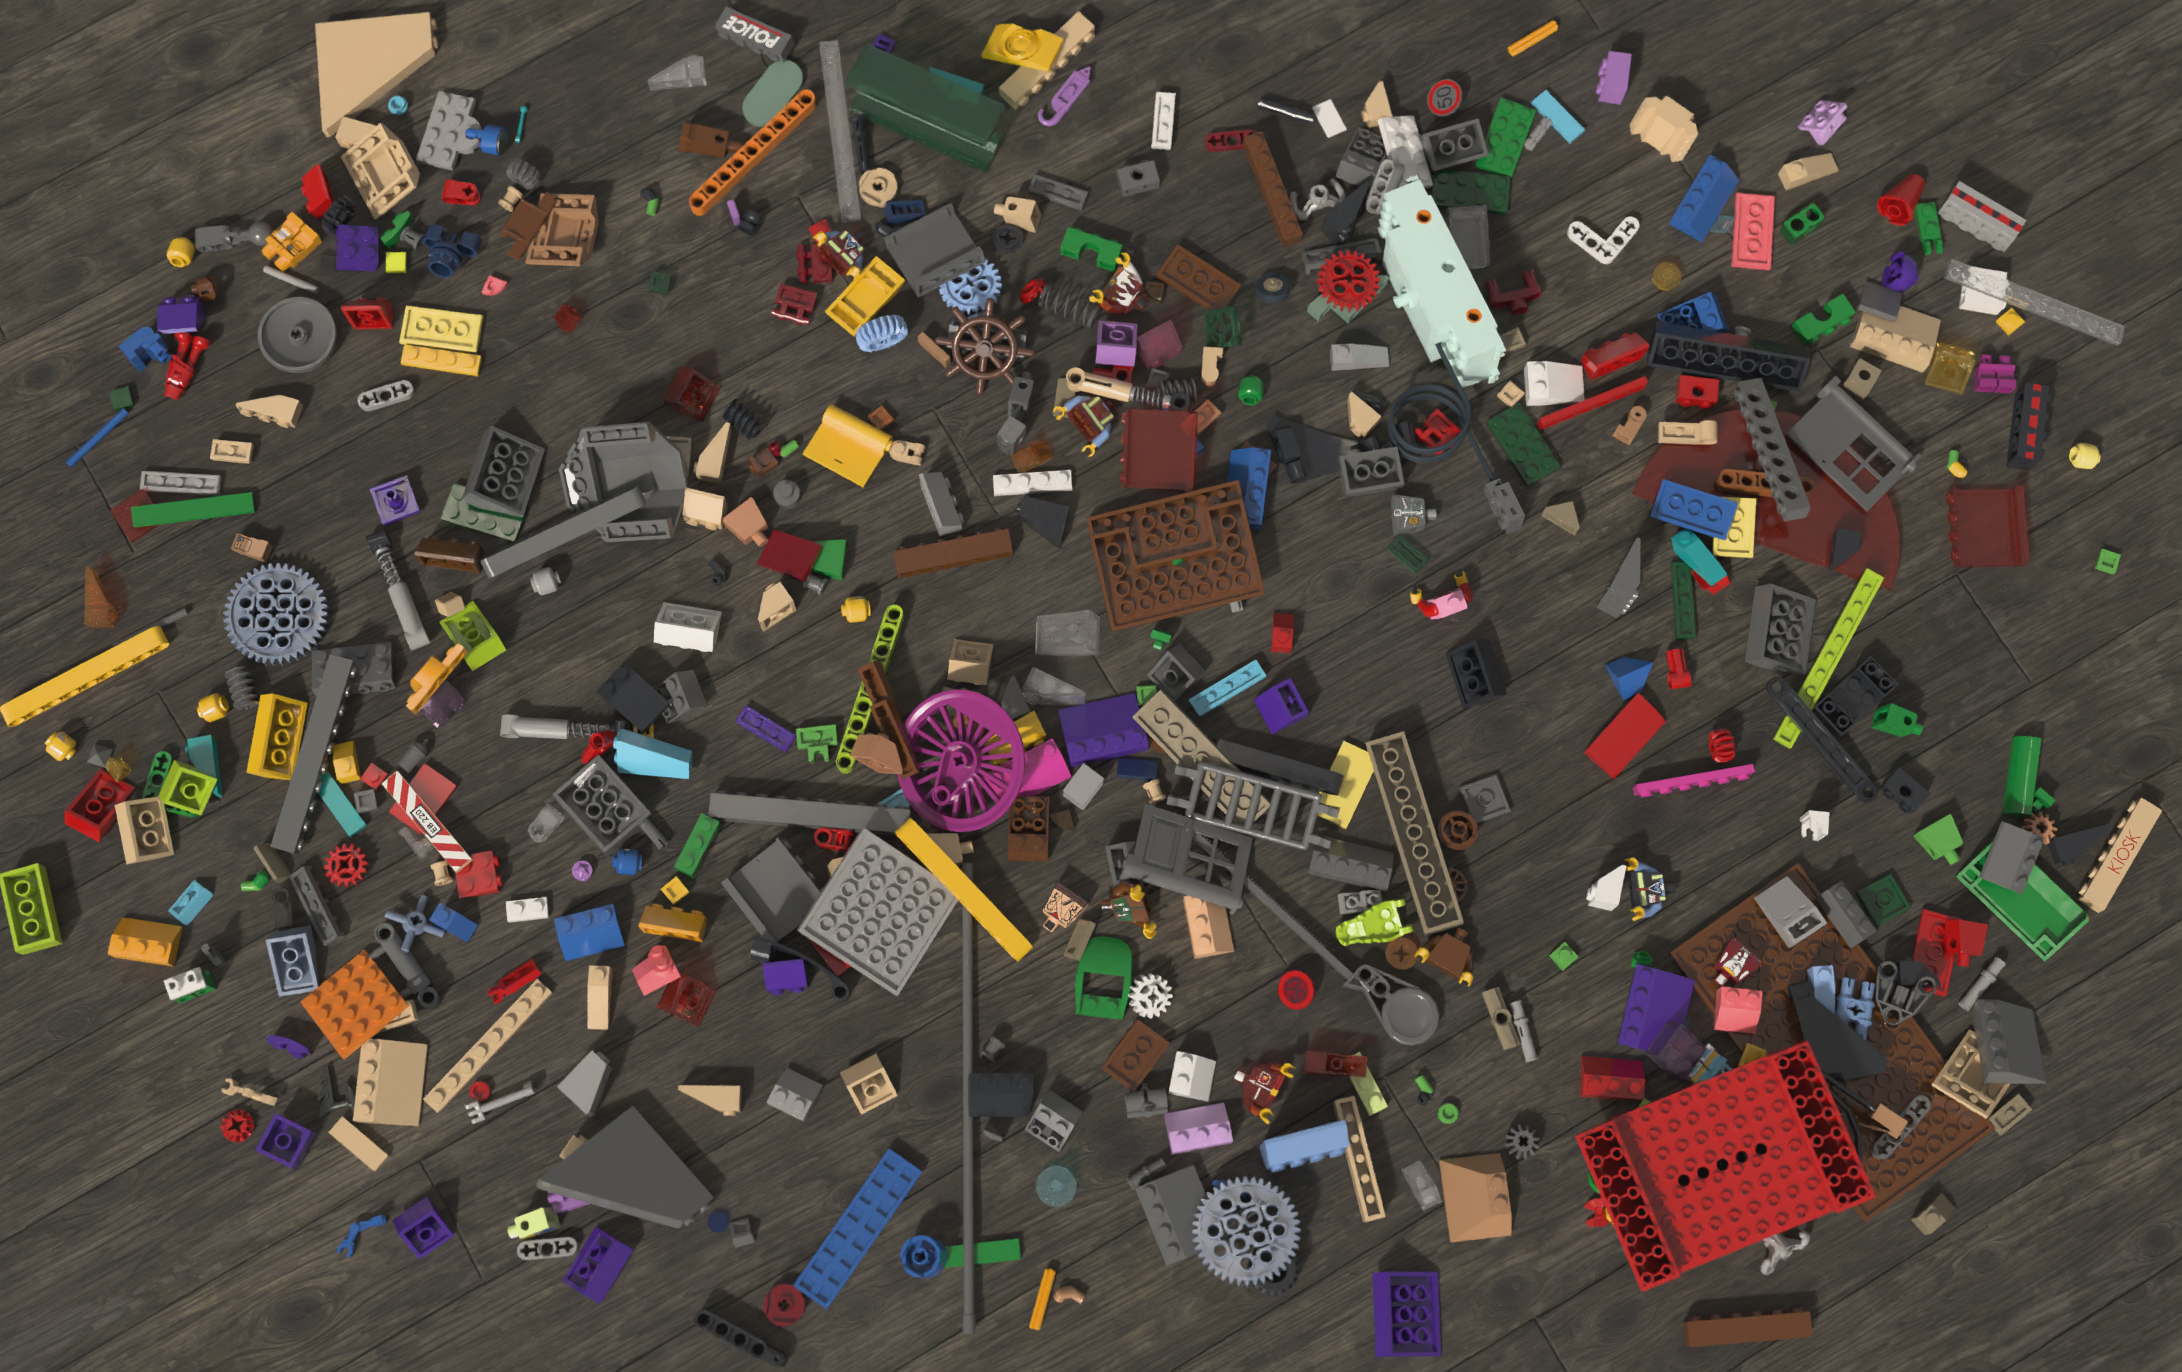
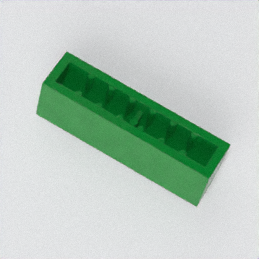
[2002,736,2042,818]

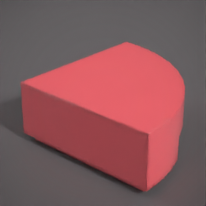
[482,275,508,295]

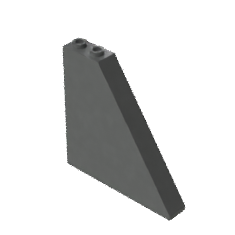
[536,1106,714,1229]

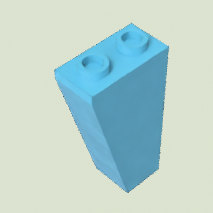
[614,729,692,779]

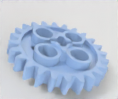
[940,259,1002,316]

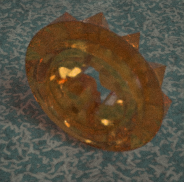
[1385,937,1418,970]

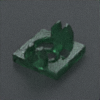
[1203,306,1242,348]

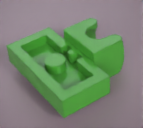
[796,725,838,764]

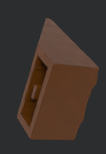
[1008,796,1049,862]

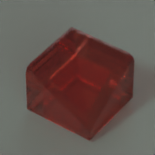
[553,303,582,333]

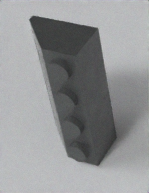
[1308,838,1394,892]

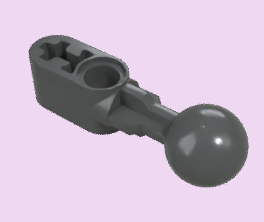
[195,221,274,252]

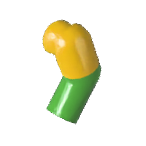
[1947,450,1967,478]

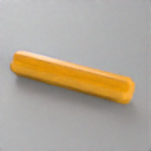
[1508,20,1558,56]
[1030,1268,1056,1330]

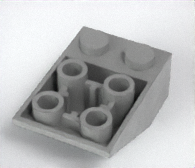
[1754,877,1827,948]

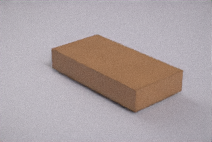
[918,332,951,368]

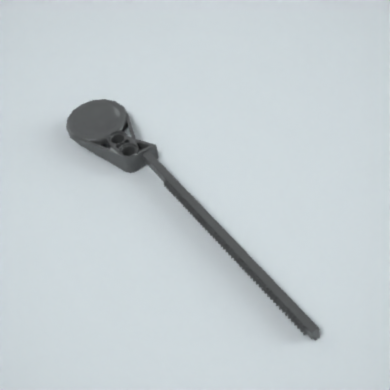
[1174,812,1440,1046]

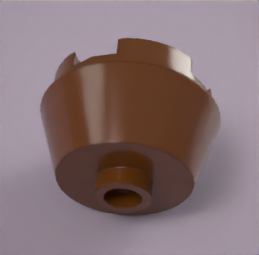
[1438,810,1478,850]

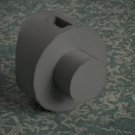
[773,480,801,509]

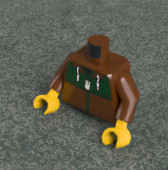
[1102,880,1157,939]

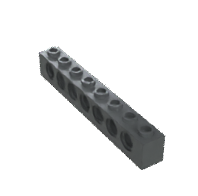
[1734,378,1811,521]

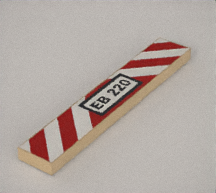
[382,771,472,873]

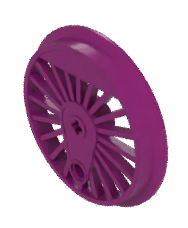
[897,690,1025,832]

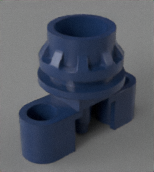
[423,224,482,278]

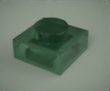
[648,272,671,295]

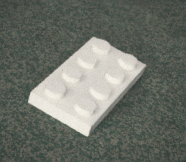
[1378,116,1433,189]

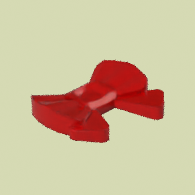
[1584,1198,1610,1228]

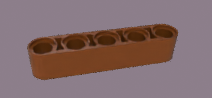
[1715,469,1815,499]

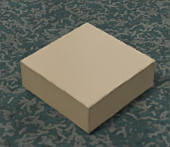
[1497,381,1525,408]

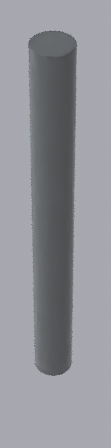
[112,608,188,647]

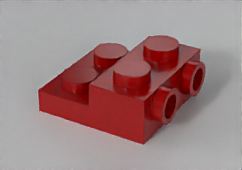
[455,851,503,899]

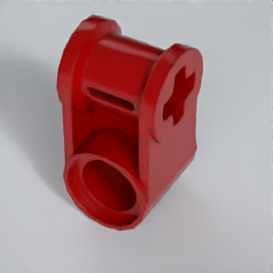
[441,180,481,206]
[814,828,854,853]

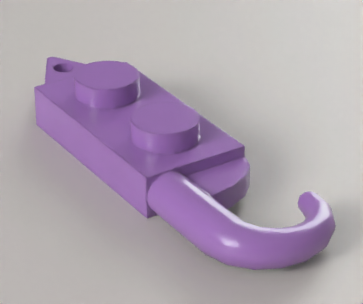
[1038,67,1090,126]

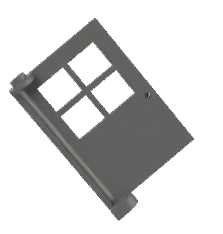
[1786,376,1921,511]
[1119,804,1253,915]

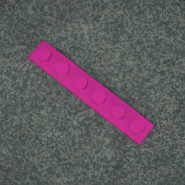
[1633,764,1755,798]

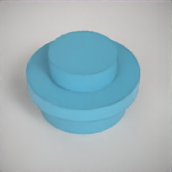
[388,96,408,115]

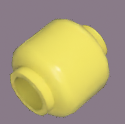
[2069,443,2101,469]

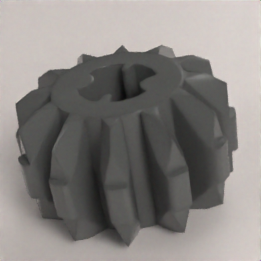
[506,158,540,190]
[1505,1124,1540,1159]

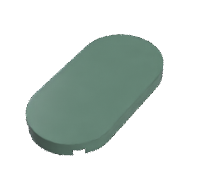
[742,60,803,127]

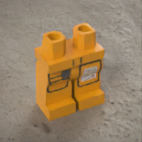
[261,212,322,272]

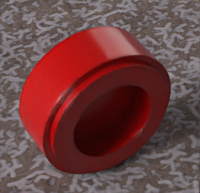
[469,1081,491,1102]

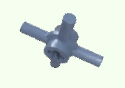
[384,895,445,952]

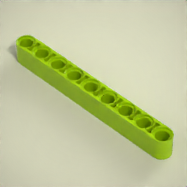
[836,605,904,774]

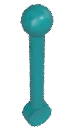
[516,106,528,143]

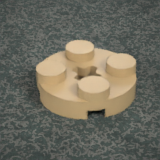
[859,168,897,207]

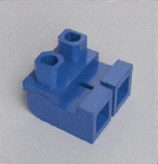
[118,327,172,372]

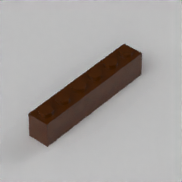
[1243,131,1303,248]
[892,528,1013,579]
[1683,1308,1813,1347]

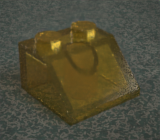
[1925,341,1976,394]

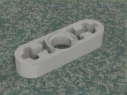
[357,380,414,411]
[517,1237,578,1260]

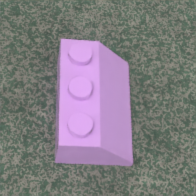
[1164,1103,1233,1154]

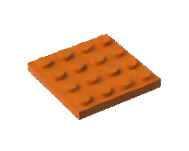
[300,949,409,1060]

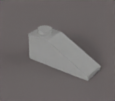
[1330,344,1389,371]

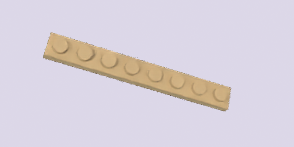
[423,979,553,1113]

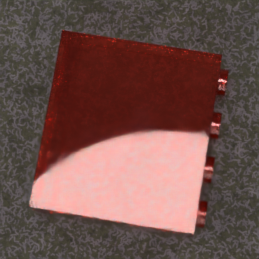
[1120,408,1198,492]
[1946,486,2030,567]

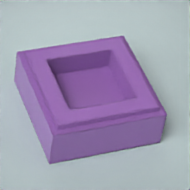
[727,200,741,226]

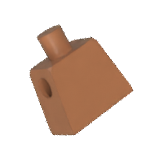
[722,497,768,547]

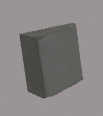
[729,1218,755,1247]

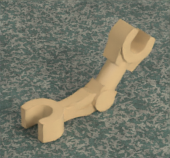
[222,1078,277,1106]

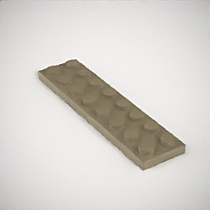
[1133,689,1271,825]

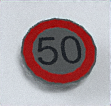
[1427,79,1463,117]

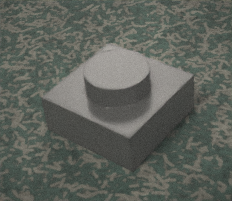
[354,789,378,814]

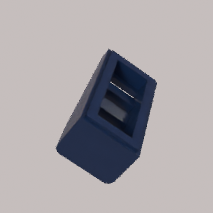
[884,199,926,224]

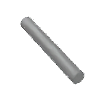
[263,265,319,294]

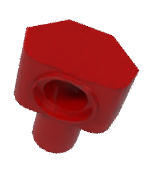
[1093,365,1133,383]

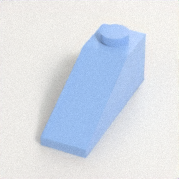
[1807,965,1835,1014]

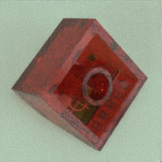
[662,366,720,422]
[657,972,716,1027]

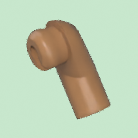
[1054,1285,1086,1304]

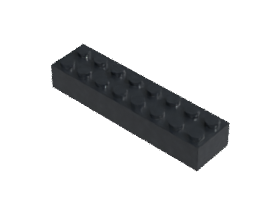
[1647,321,1811,392]

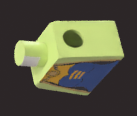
[508,1208,561,1238]

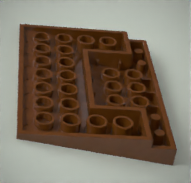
[1086,480,1265,632]

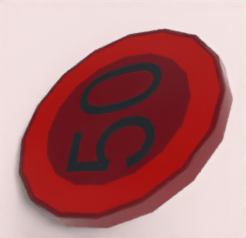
[1278,970,1315,1010]

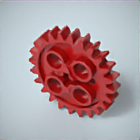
[1317,250,1380,312]

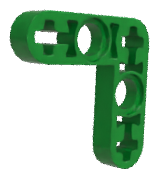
[142,751,198,818]

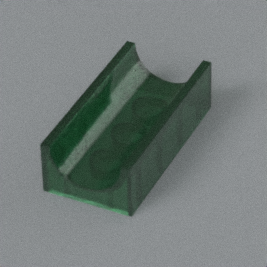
[845,43,1006,174]

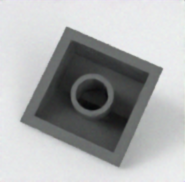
[1147,643,1206,702]

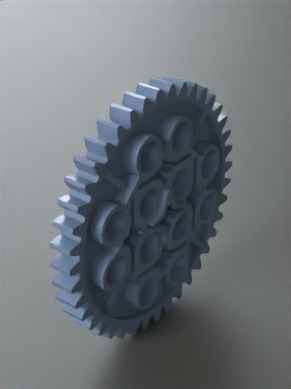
[223,563,329,666]
[1192,1176,1301,1287]

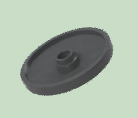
[258,297,337,373]

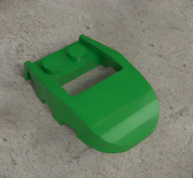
[1074,936,1134,1020]

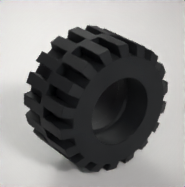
[1247,1249,1300,1297]

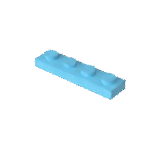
[1189,660,1266,717]

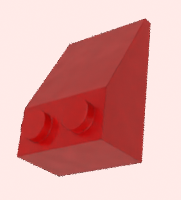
[341,298,393,329]
[65,769,135,843]

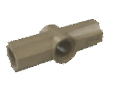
[1482,987,1520,1051]

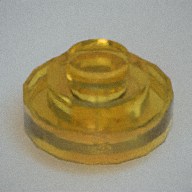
[1652,262,1681,291]

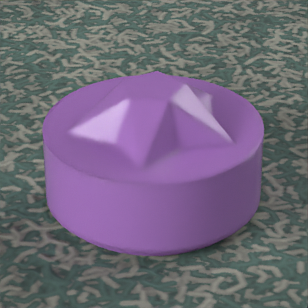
[572,861,593,882]

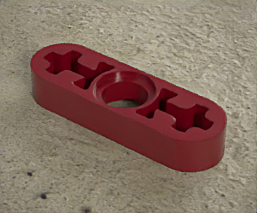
[1205,129,1258,152]

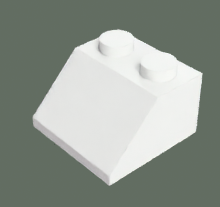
[1586,865,1626,911]
[1168,1051,1216,1102]

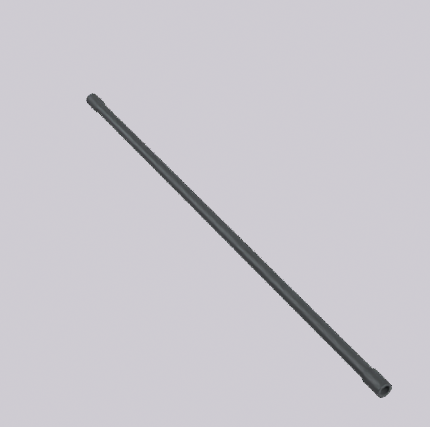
[961,863,975,1334]

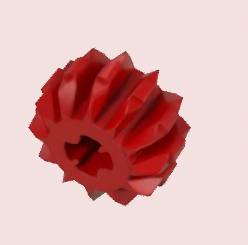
[1708,729,1736,763]

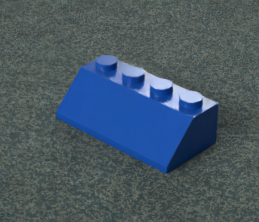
[1669,155,1739,242]
[1227,447,1271,531]

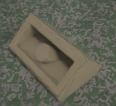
[1053,378,1077,419]
[254,843,291,883]

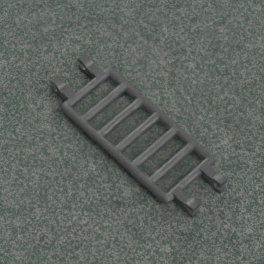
[1166,761,1340,850]

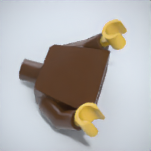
[1414,928,1474,987]

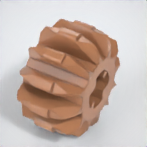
[2021,812,2058,845]

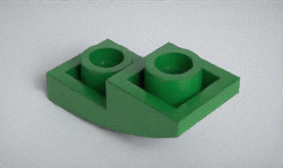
[380,210,414,250]

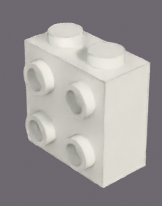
[1959,266,2009,315]

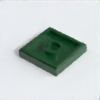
[1855,873,1912,927]

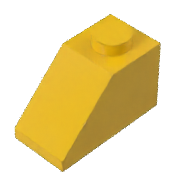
[333,741,361,784]

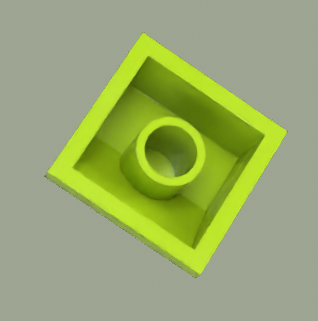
[158,760,217,815]

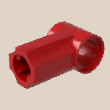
[1665,649,1691,689]
[581,730,615,765]

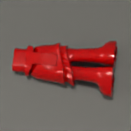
[164,332,211,400]

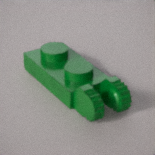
[1915,202,1943,255]

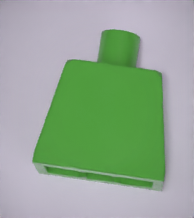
[1913,814,1963,865]

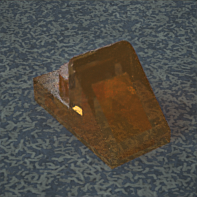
[1011,440,1054,473]

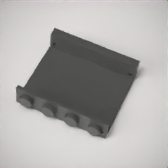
[884,203,986,297]
[721,838,823,943]

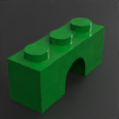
[1060,227,1123,272]
[1791,294,1856,346]
[674,813,722,879]

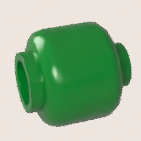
[1238,375,1265,405]

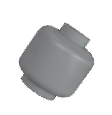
[530,567,561,595]

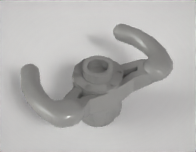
[1289,178,1346,221]
[1761,1231,1810,1275]

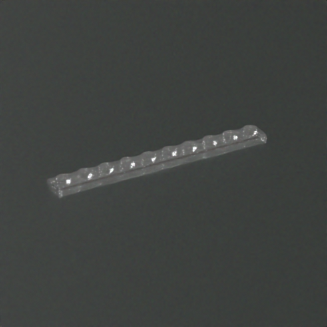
[819,40,861,222]
[1944,259,2125,346]

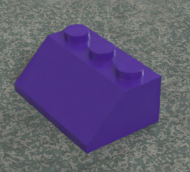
[562,1227,633,1304]

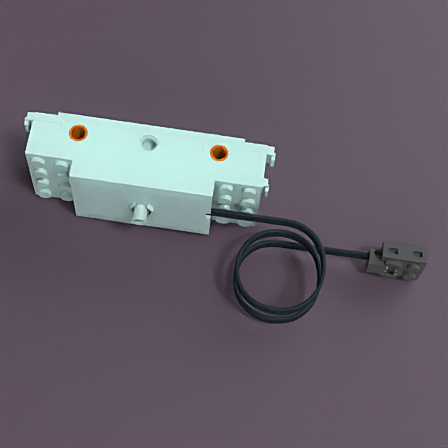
[1378,175,1525,535]

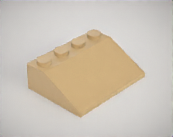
[1850,306,1941,372]
[353,1039,428,1126]

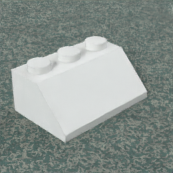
[654,602,722,652]

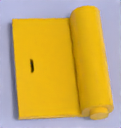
[803,404,894,488]

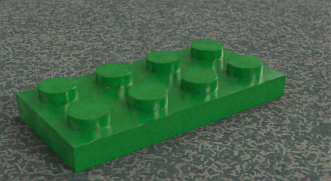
[1475,98,1536,179]

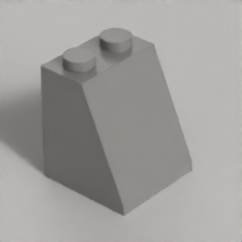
[557,1051,612,1118]

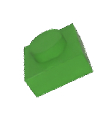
[1549,942,1578,971]

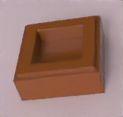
[867,405,894,430]

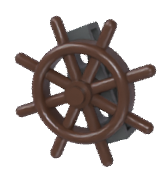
[935,298,1035,395]

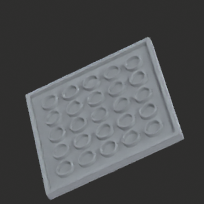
[797,828,958,996]

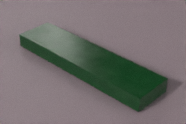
[1670,562,1697,640]

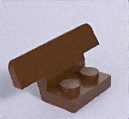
[499,192,556,260]

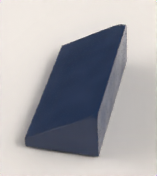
[1117,758,1158,781]

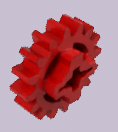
[323,844,369,888]

